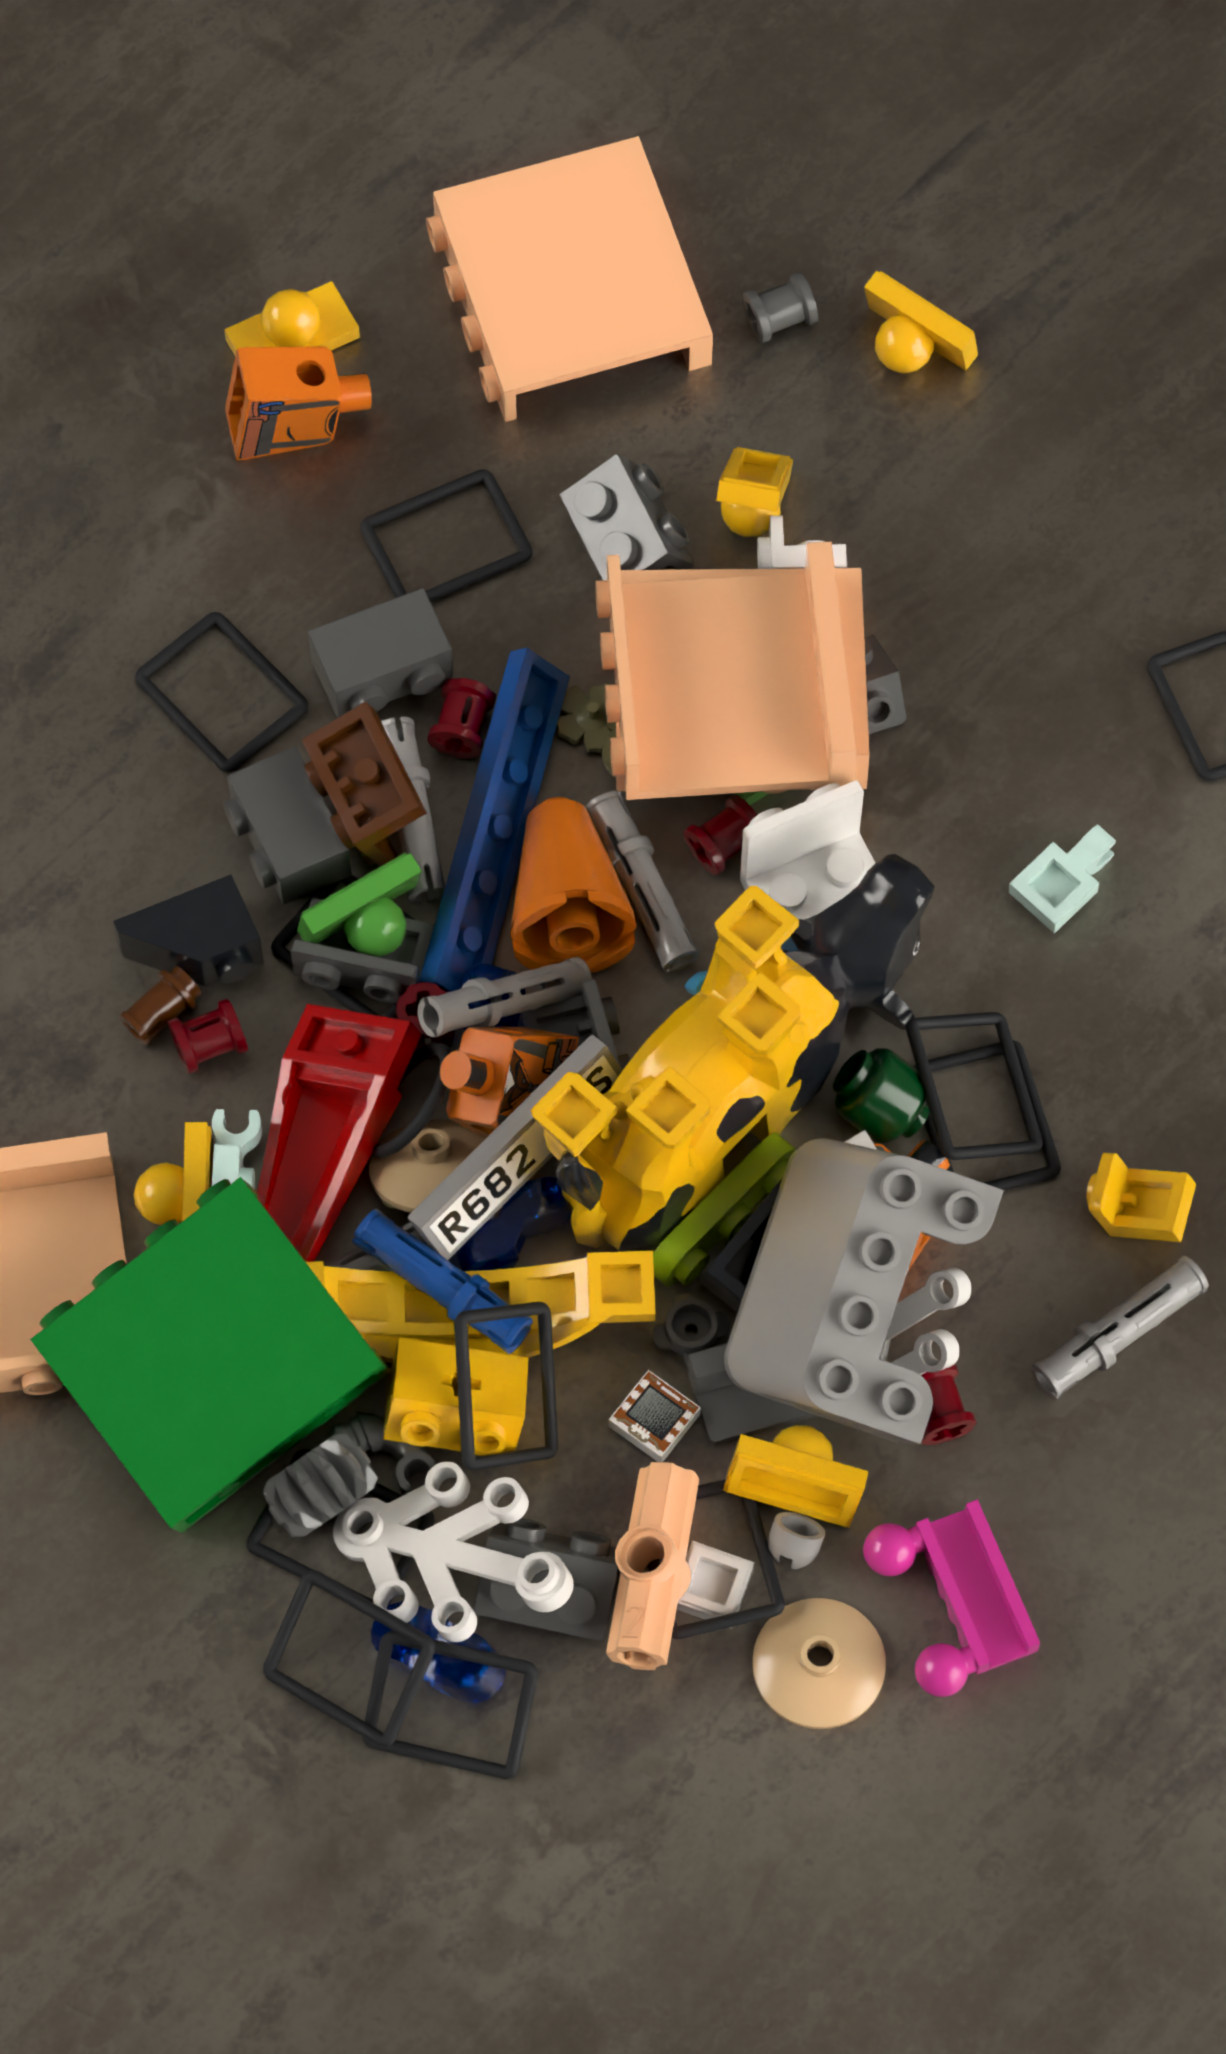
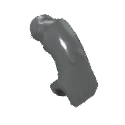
[328,1411,437,1495]

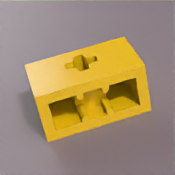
[383,1337,529,1456]

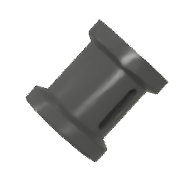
[742,272,818,343]

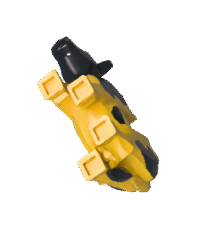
[530,854,935,1252]

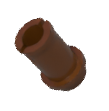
[119,966,202,1046]

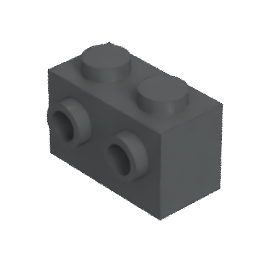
[308,588,453,718]
[223,746,352,905]

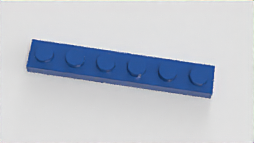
[418,647,570,1009]

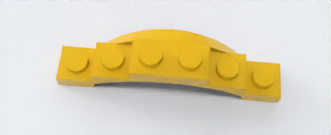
[306,1251,656,1363]

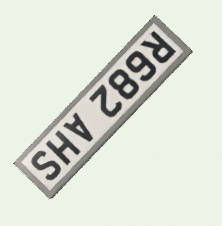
[407,1035,623,1260]

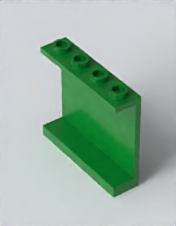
[30,1177,392,1533]

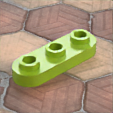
[653,1132,796,1287]

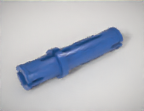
[352,1209,533,1354]

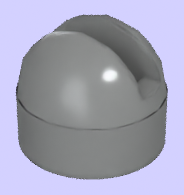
[768,1512,825,1569]

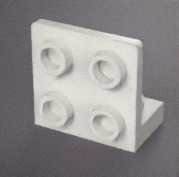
[740,780,875,924]

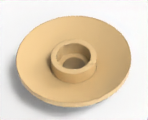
[369,1120,485,1213]
[752,1598,886,1729]

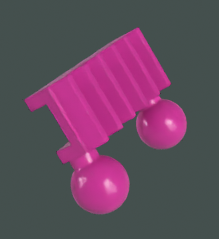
[863,1499,1040,1697]

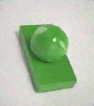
[297,852,422,957]

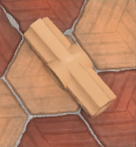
[606,1462,699,1670]

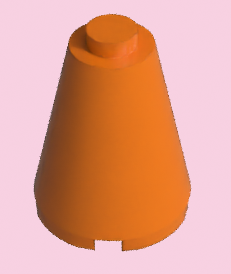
[510,797,637,973]

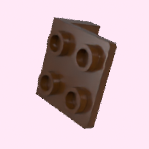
[301,702,427,866]

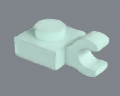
[1009,824,1116,933]
[212,1109,262,1190]

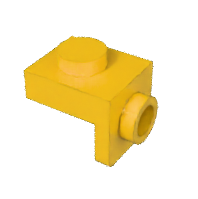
[1087,1152,1196,1242]

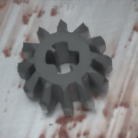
[262,1433,378,1537]

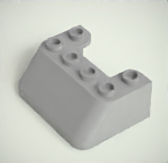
[724,1138,1004,1444]

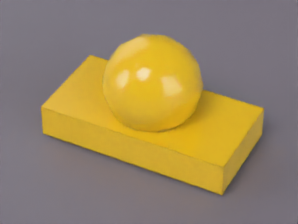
[864,271,978,374]
[224,281,360,356]
[716,447,793,538]
[133,1122,214,1225]
[723,1425,868,1528]

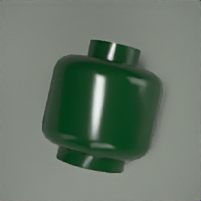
[833,1048,930,1143]

